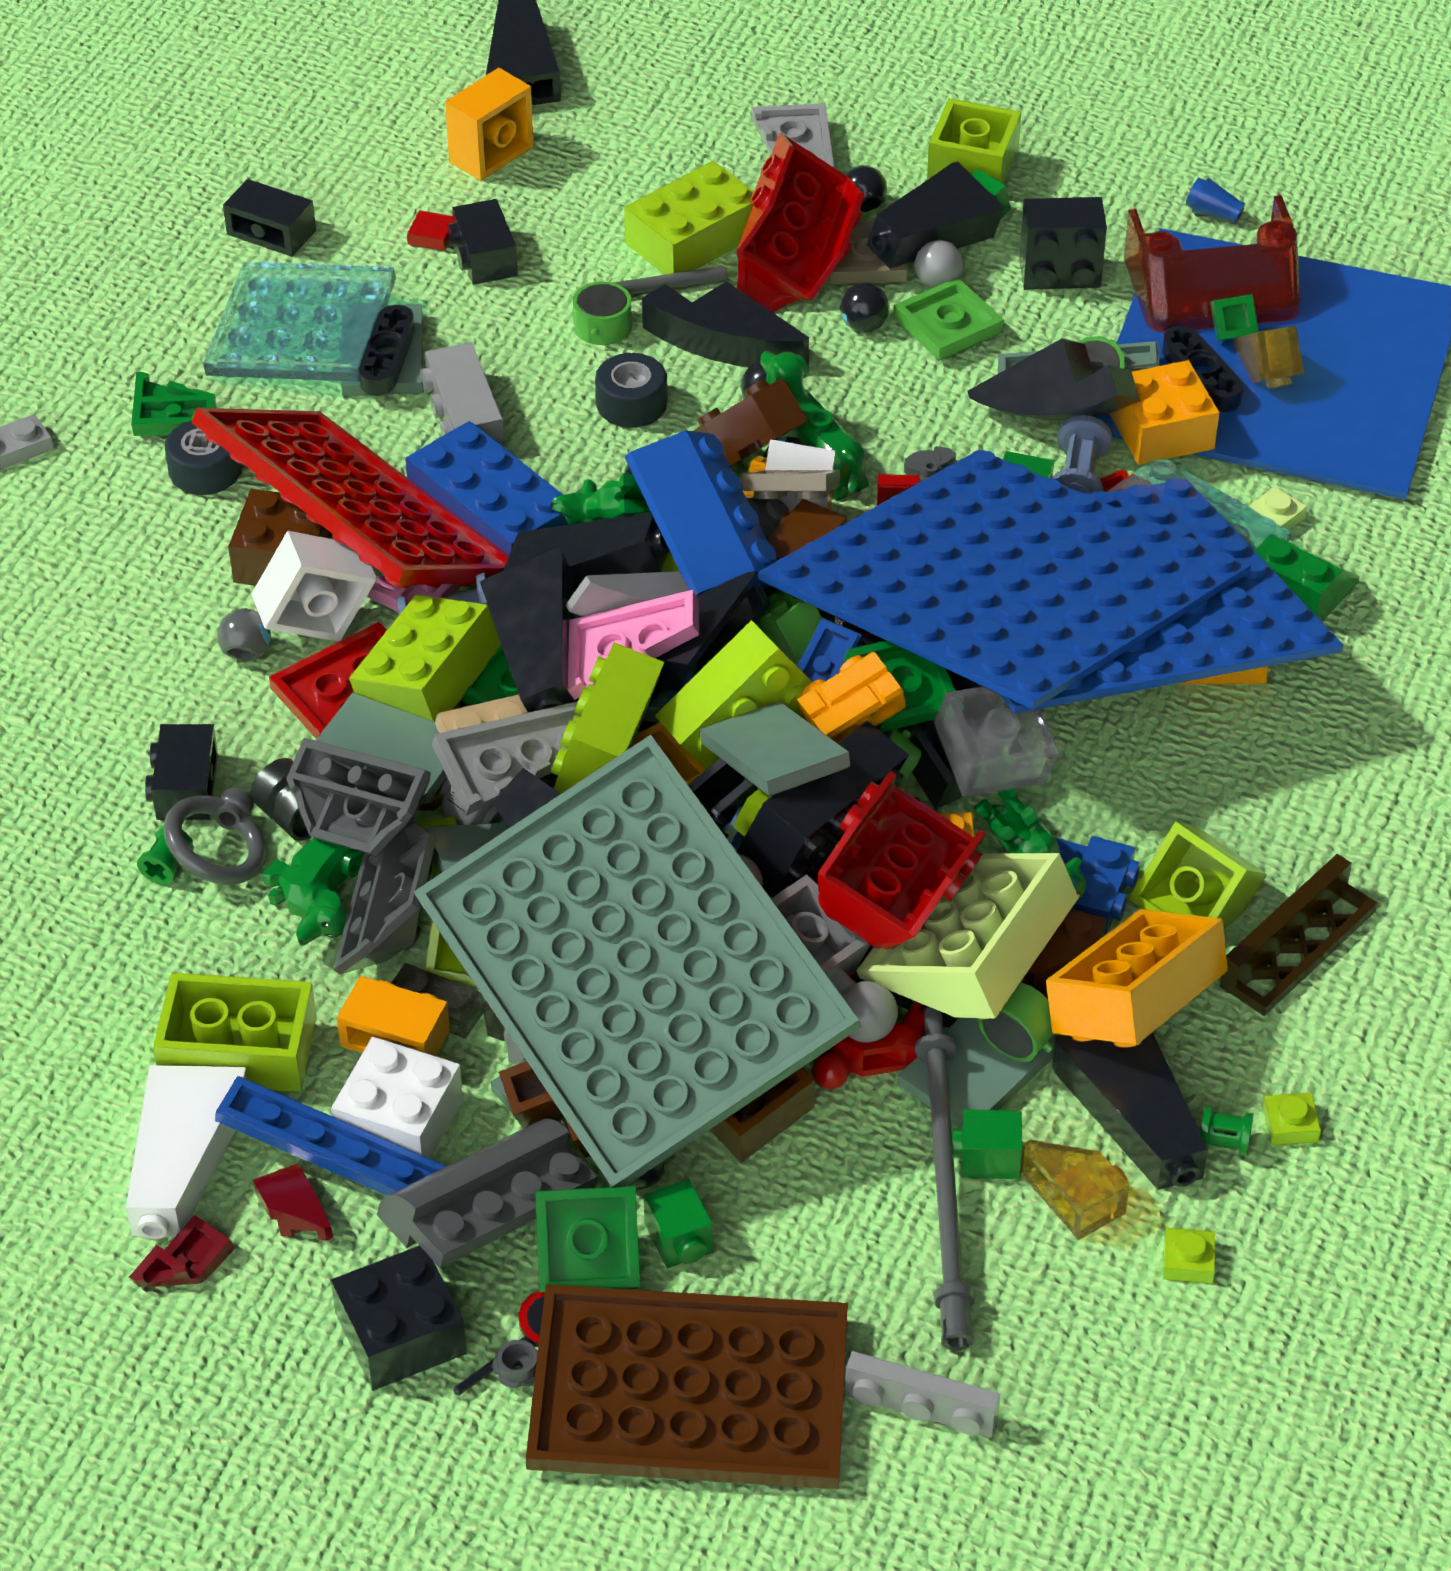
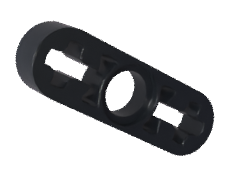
[358,305,415,396]
[1162,326,1243,412]

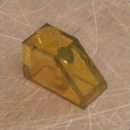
[1233,326,1304,388]
[1020,1140,1129,1240]

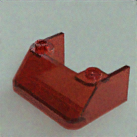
[1124,195,1301,332]

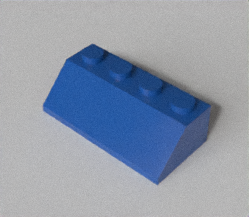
[625,430,777,597]

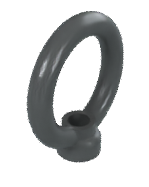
[164,788,267,885]

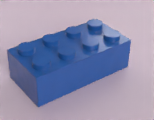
[405,420,568,555]

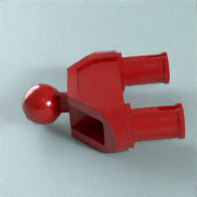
[812,972,929,1090]

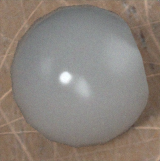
[914,239,964,288]

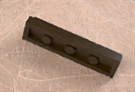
[1220,853,1377,1016]

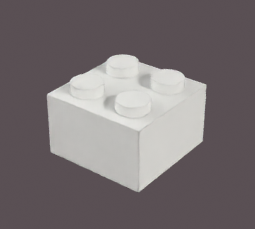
[251,531,377,642]
[331,1037,463,1159]

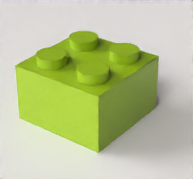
[927,98,1021,184]

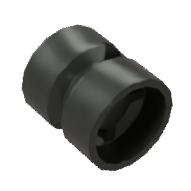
[250,758,312,841]

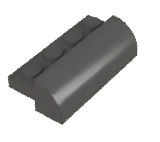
[377,1119,597,1268]

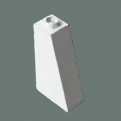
[126,1065,248,1239]

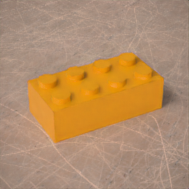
[1046,909,1228,1048]

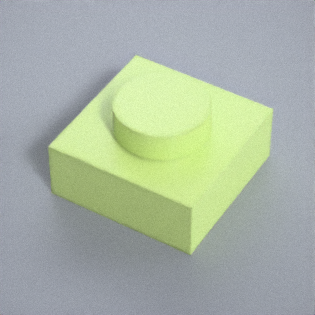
[1247,486,1307,538]

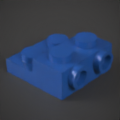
[1054,836,1141,936]

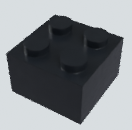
[1019,197,1107,290]
[330,1246,467,1391]

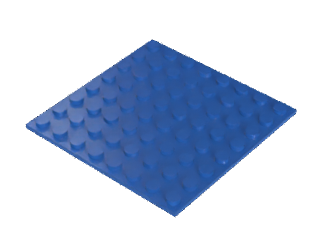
[1096,228,1451,500]
[758,449,1251,710]
[999,478,1343,714]

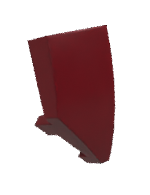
[252,1163,334,1240]
[129,1215,235,1287]

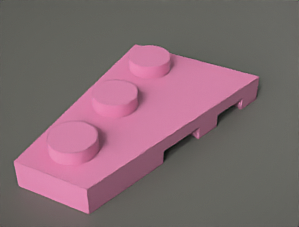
[567,590,699,700]

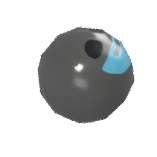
[217,608,271,661]

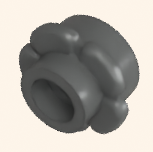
[493,1340,538,1388]

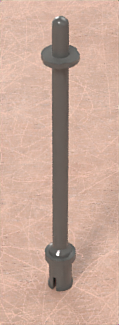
[914,1007,974,1350]

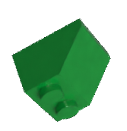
[1254,534,1360,622]

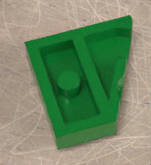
[131,372,217,436]

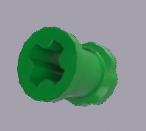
[137,825,194,885]
[1200,1105,1254,1156]

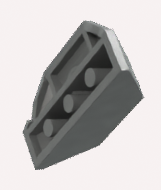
[286,738,431,856]
[333,822,437,975]

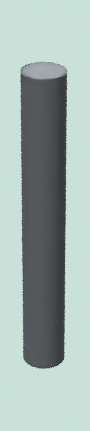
[612,266,726,295]

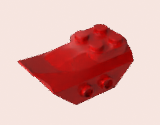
[736,132,865,313]
[818,771,985,950]

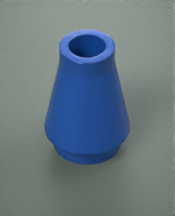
[1185,177,1246,224]

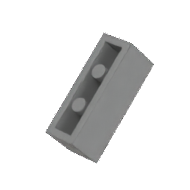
[420,342,504,447]

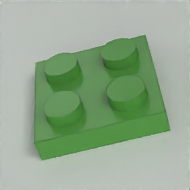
[893,277,1004,360]

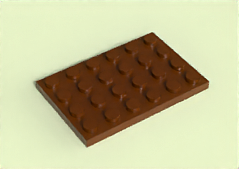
[526,1284,848,1489]

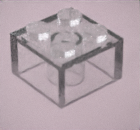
[934,686,1060,797]

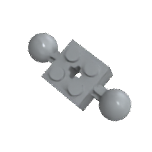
[738,854,898,1043]

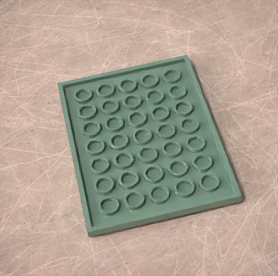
[413,735,862,1187]

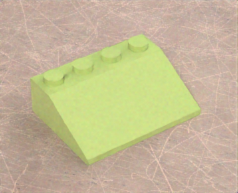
[857,853,1079,1019]

